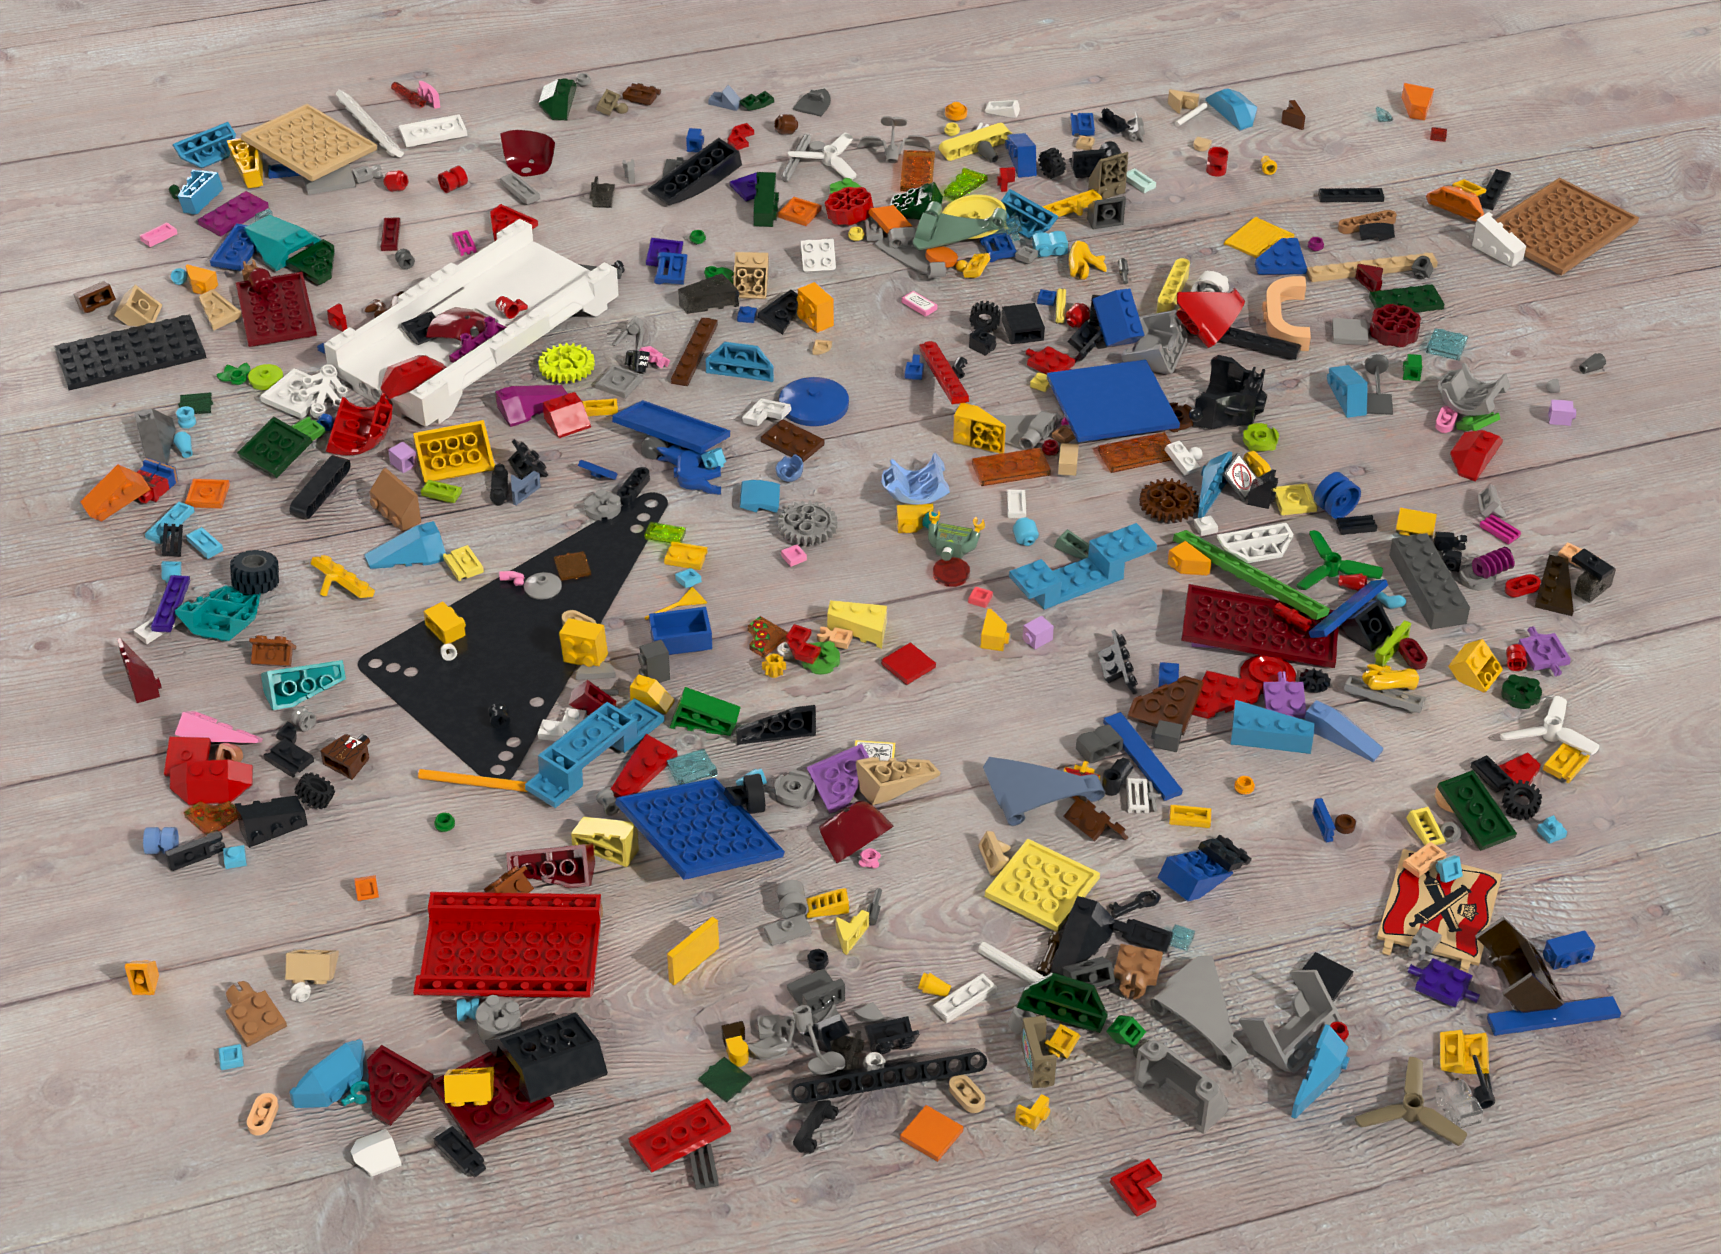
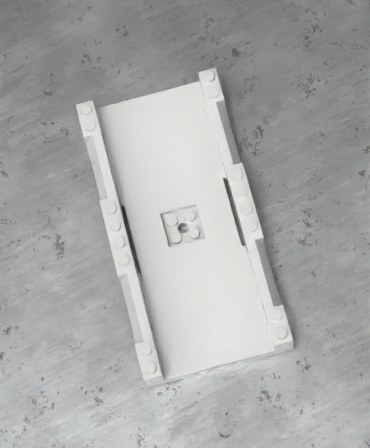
[324,219,619,427]

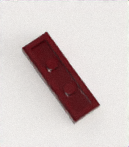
[380,217,401,251]

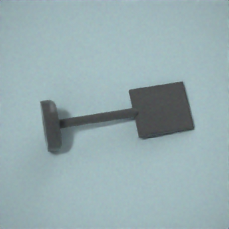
[1364,354,1393,415]

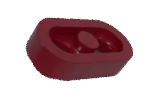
[1398,638,1428,670]

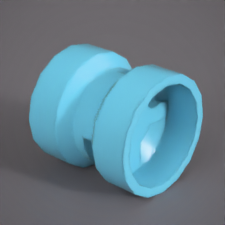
[457,998,480,1021]

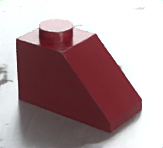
[569,680,617,715]

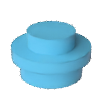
[171,268,187,285]

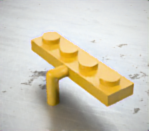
[1042,189,1102,217]
[310,555,375,598]

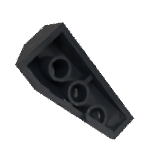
[736,705,816,745]
[1050,896,1115,976]

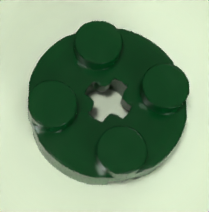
[1501,674,1542,709]

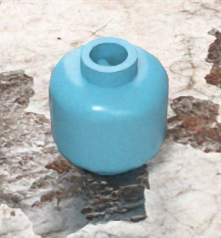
[1013,517,1039,546]

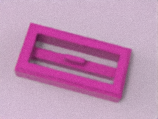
[452,230,477,256]
[1479,514,1521,545]

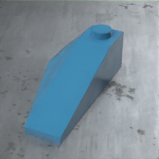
[1291,1024,1350,1119]

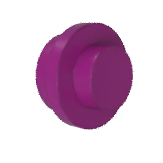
[1308,237,1324,251]

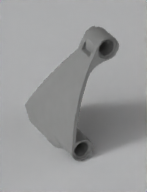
[875,227,946,278]
[955,399,1062,451]
[1150,956,1247,1070]

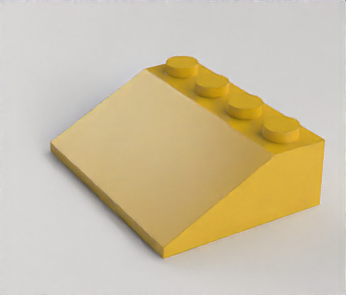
[413,420,495,483]

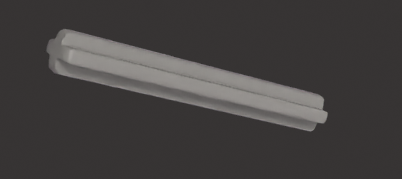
[781,134,811,182]

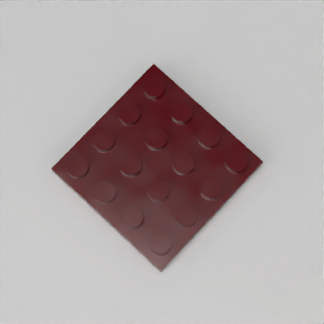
[430,1051,554,1148]

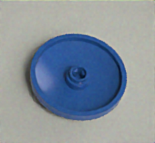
[779,377,849,426]

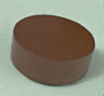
[1335,814,1356,834]

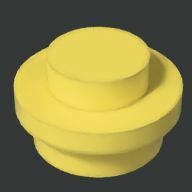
[944,122,960,136]
[848,227,864,241]

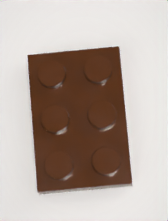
[761,419,825,462]

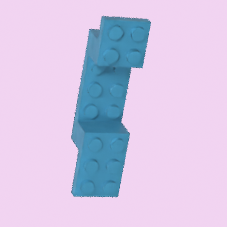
[1009,523,1157,610]
[525,698,664,808]

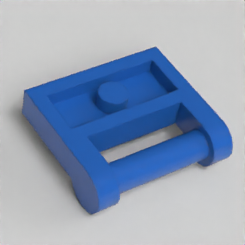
[980,233,1017,262]
[654,252,687,285]

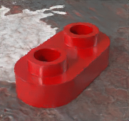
[1504,574,1541,597]

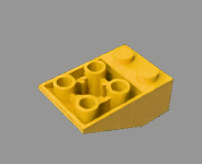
[953,403,1006,454]

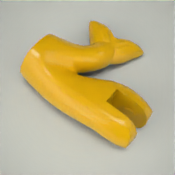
[1068,241,1107,280]
[1362,664,1419,690]

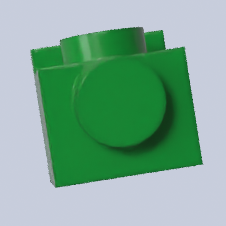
[1403,354,1423,381]
[1106,1015,1146,1048]

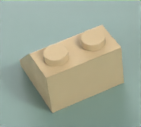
[114,285,162,326]
[285,949,339,984]

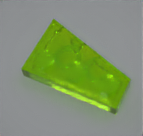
[944,168,988,200]

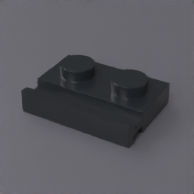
[264,738,314,778]

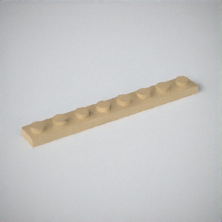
[1307,253,1438,282]

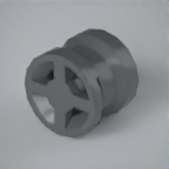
[395,248,415,269]

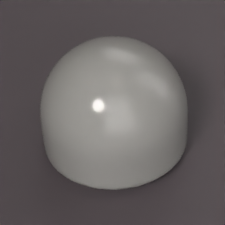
[1440,822,1461,843]

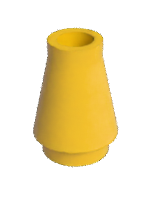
[1261,156,1277,175]
[918,973,952,997]

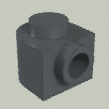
[1411,256,1434,280]

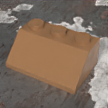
[370,468,421,532]

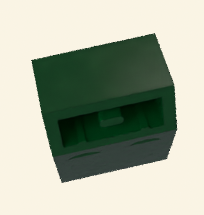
[890,182,943,220]

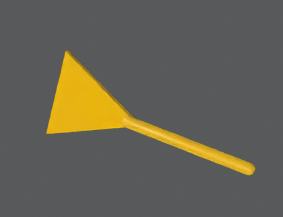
[644,587,707,620]

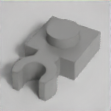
[1408,926,1442,961]
[757,1015,797,1040]

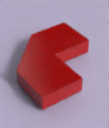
[727,123,755,150]
[786,624,821,664]

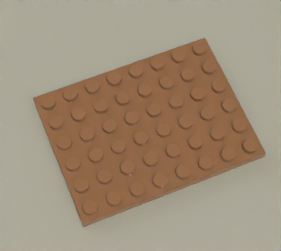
[1495,177,1639,276]

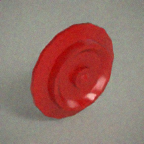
[1240,655,1296,694]

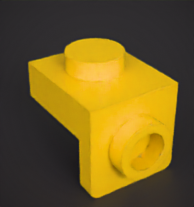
[1045,1024,1081,1059]
[1015,1094,1050,1130]

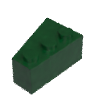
[753,172,779,227]

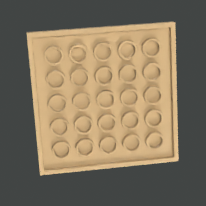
[241,104,377,181]

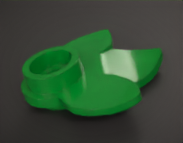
[704,266,734,289]
[216,362,251,385]

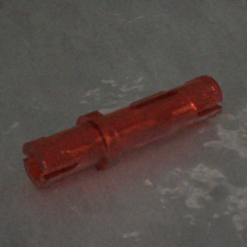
[391,82,426,108]

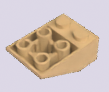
[733,252,769,299]

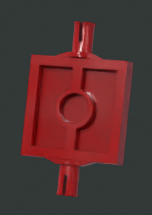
[1026,346,1075,375]

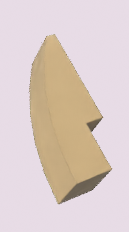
[1058,443,1079,476]

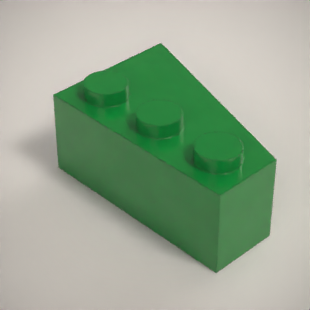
[669,687,741,736]

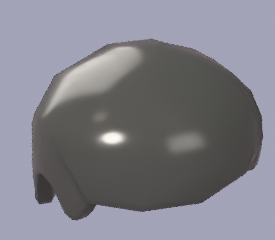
[641,435,669,460]

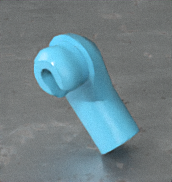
[1376,592,1406,609]

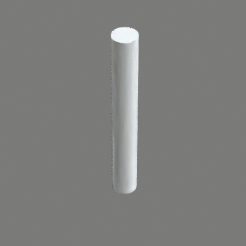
[1175,103,1207,127]

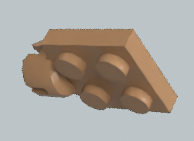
[1114,944,1163,999]
[225,981,287,1047]

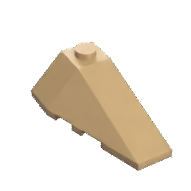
[855,757,941,805]

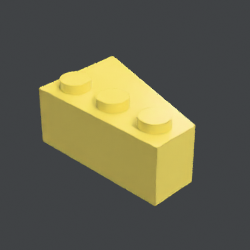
[827,600,887,649]
[571,817,639,867]

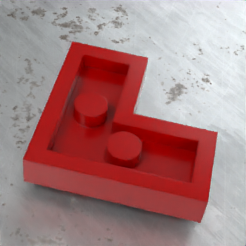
[1110,1158,1162,1217]

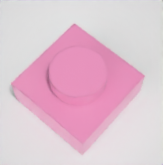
[781,545,807,567]

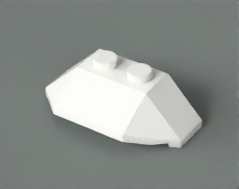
[1217,523,1294,563]

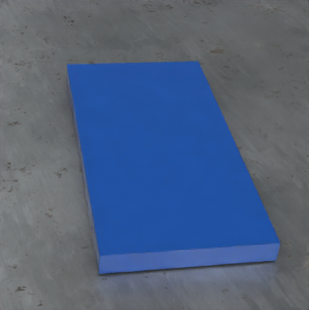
[612,400,731,453]

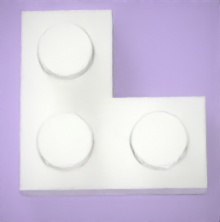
[742,398,791,426]
[538,708,587,741]

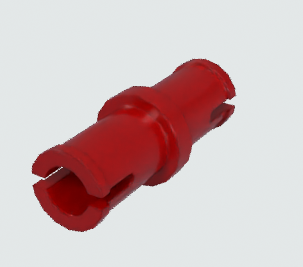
[1273,602,1312,631]

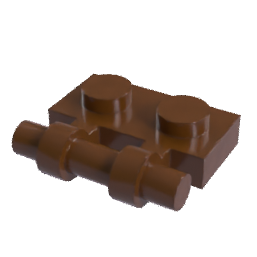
[622,83,661,105]

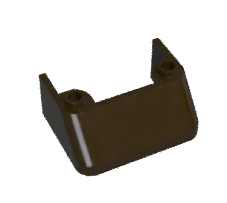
[1475,916,1564,1013]

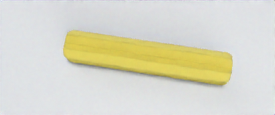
[1056,288,1066,324]

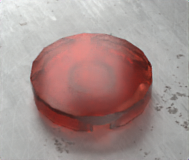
[933,557,970,587]

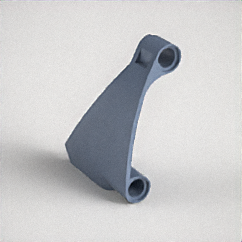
[983,757,1105,826]

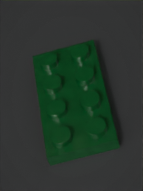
[1369,284,1445,313]
[1437,770,1517,851]

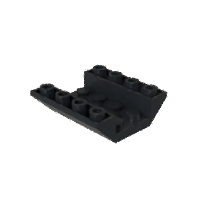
[485,1012,608,1103]

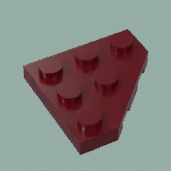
[367,1045,434,1126]

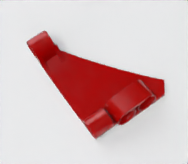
[1176,288,1245,348]

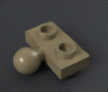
[596,89,628,116]

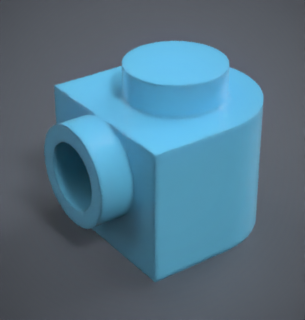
[701,448,726,469]
[161,561,182,583]

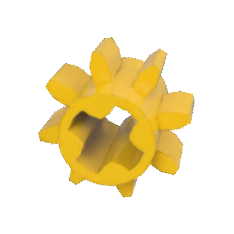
[762,654,786,678]

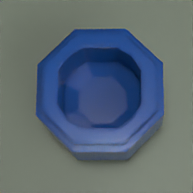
[317,413,335,431]

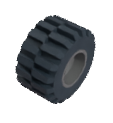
[230,550,279,595]

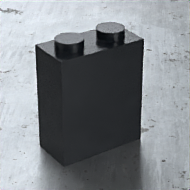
[1001,303,1045,345]

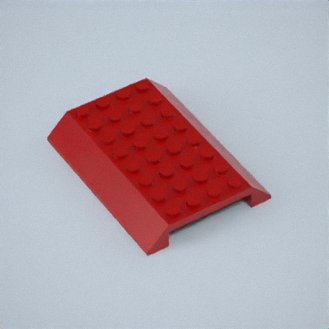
[413,892,601,998]

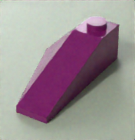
[495,385,568,427]

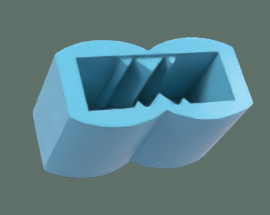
[1032,231,1068,257]

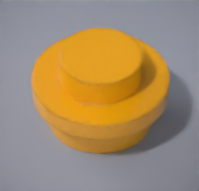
[1234,776,1255,794]

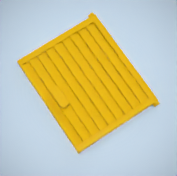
[1224,217,1295,258]

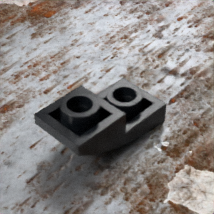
[1359,223,1395,241]

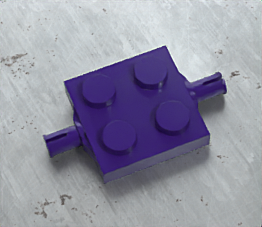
[1408,958,1480,1008]

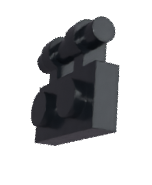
[1198,835,1252,872]

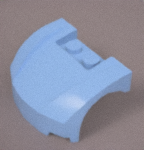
[881,452,950,505]

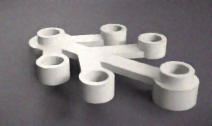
[298,364,347,418]

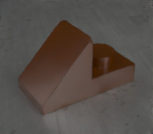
[1281,100,1306,130]

